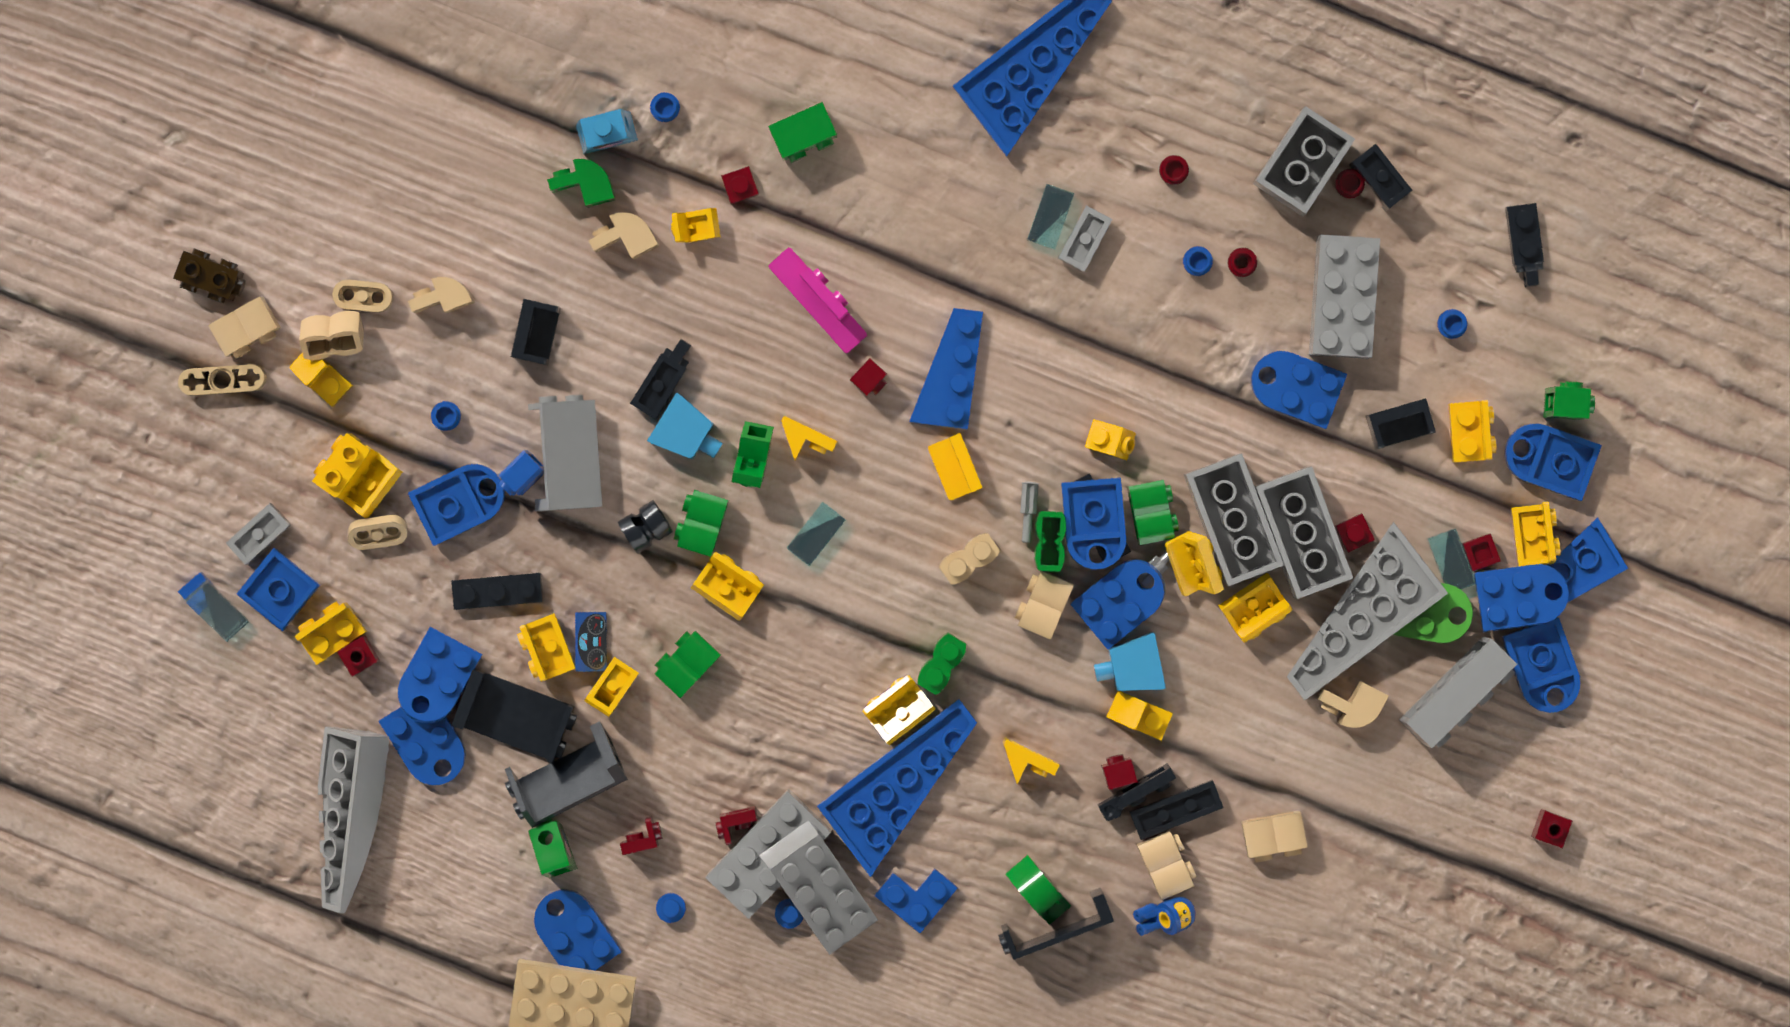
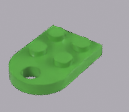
[1393,583,1473,643]

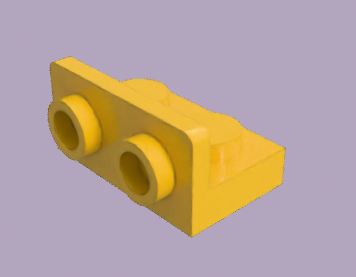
[1448,400,1497,463]
[294,601,367,665]

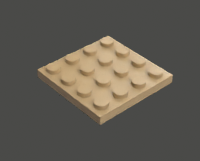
[508,959,637,1027]

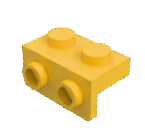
[312,433,370,498]
[338,445,403,518]
[1511,502,1561,567]
[1165,531,1224,596]
[691,552,764,621]
[1218,573,1293,643]
[517,613,575,682]
[862,675,936,746]

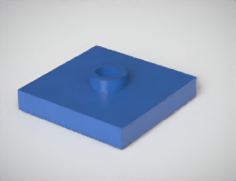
[237,548,321,631]

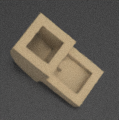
[408,277,475,314]

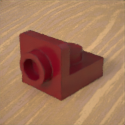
[715,806,758,845]
[620,816,663,856]

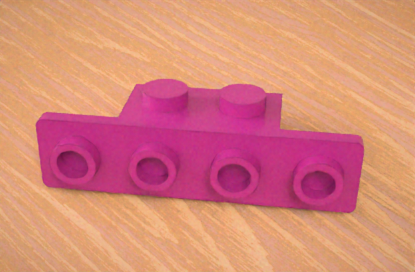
[768,247,867,353]

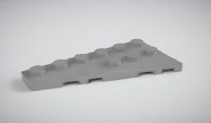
[1287,522,1448,700]

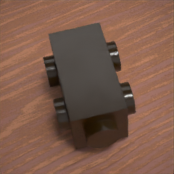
[173,248,246,304]

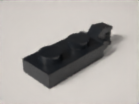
[1505,203,1544,287]
[630,339,692,419]
[1098,763,1176,822]

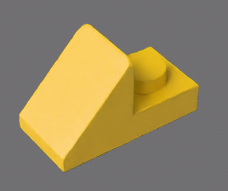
[289,353,353,407]
[781,416,838,461]
[584,657,639,717]
[1106,691,1173,740]
[1003,737,1060,784]

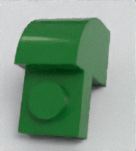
[547,159,616,208]
[731,421,774,488]
[1005,855,1071,925]

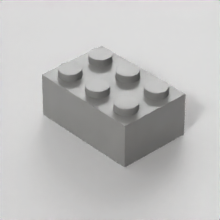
[1253,106,1355,216]

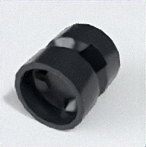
[618,500,673,554]

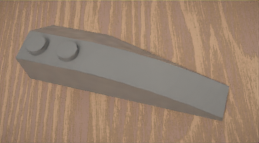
[318,727,389,913]

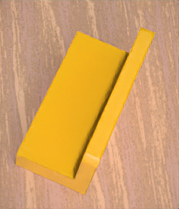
[928,433,983,501]

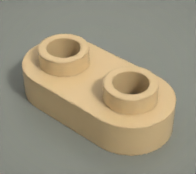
[332,280,393,313]
[348,515,407,550]

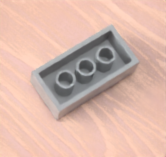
[1309,234,1380,359]
[1184,453,1284,586]
[1255,466,1353,599]
[1399,637,1517,749]
[706,789,831,919]
[760,820,878,955]

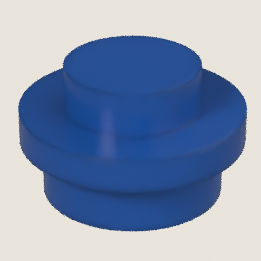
[650,92,680,122]
[1183,246,1213,276]
[1437,309,1467,339]
[431,401,461,431]
[656,893,686,923]
[775,898,803,929]

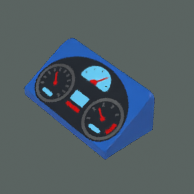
[575,612,607,672]

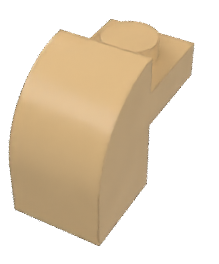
[588,213,659,260]
[1316,681,1389,728]

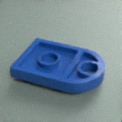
[1251,351,1347,430]
[1504,424,1602,501]
[408,464,505,546]
[1061,478,1126,569]
[1070,559,1165,650]
[1474,564,1569,633]
[1501,617,1580,713]
[398,627,483,723]
[378,698,466,785]
[534,889,623,971]

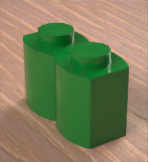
[1127,480,1179,545]
[673,490,729,557]
[1034,511,1066,572]
[655,631,721,698]
[917,632,966,695]

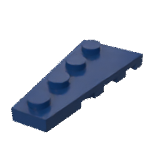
[909,308,983,430]
[1523,517,1628,628]

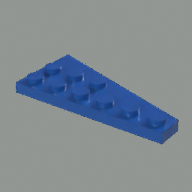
[952,0,1112,157]
[817,699,977,877]

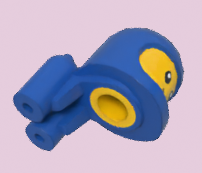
[1133,896,1196,936]

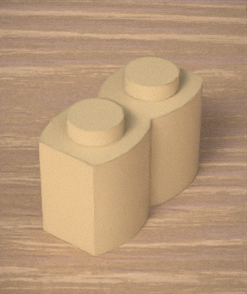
[208,297,281,359]
[299,311,364,360]
[939,533,1000,584]
[1015,571,1074,640]
[1241,811,1307,862]
[1137,830,1197,900]

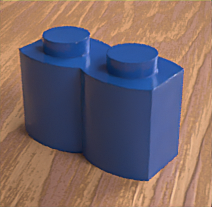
[498,450,544,496]

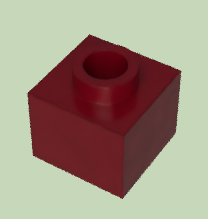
[850,358,887,396]
[337,635,380,677]
[1101,754,1138,790]
[1531,809,1573,849]

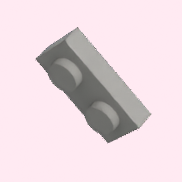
[1058,205,1112,272]
[226,503,291,565]

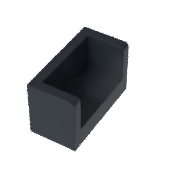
[1349,144,1413,211]
[511,299,561,366]
[1365,398,1436,450]

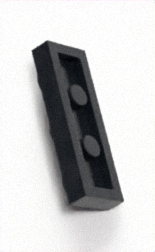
[451,573,543,610]
[1130,780,1224,840]

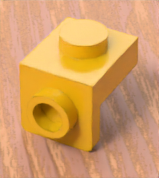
[671,208,721,243]
[1085,419,1136,461]

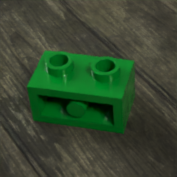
[768,102,837,163]
[1543,382,1595,420]

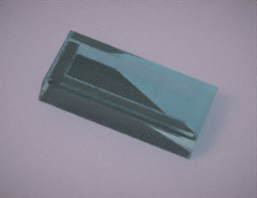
[1027,184,1075,250]
[787,502,846,566]
[1427,528,1475,589]
[185,580,249,642]

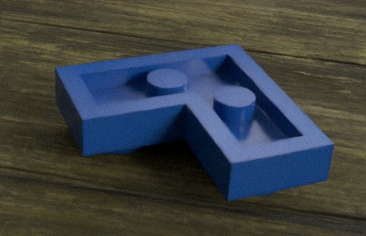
[875,868,958,933]

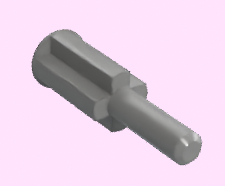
[1020,481,1039,543]
[1138,551,1170,588]

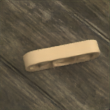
[178,364,267,396]

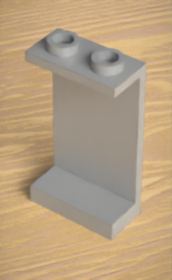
[528,395,602,511]

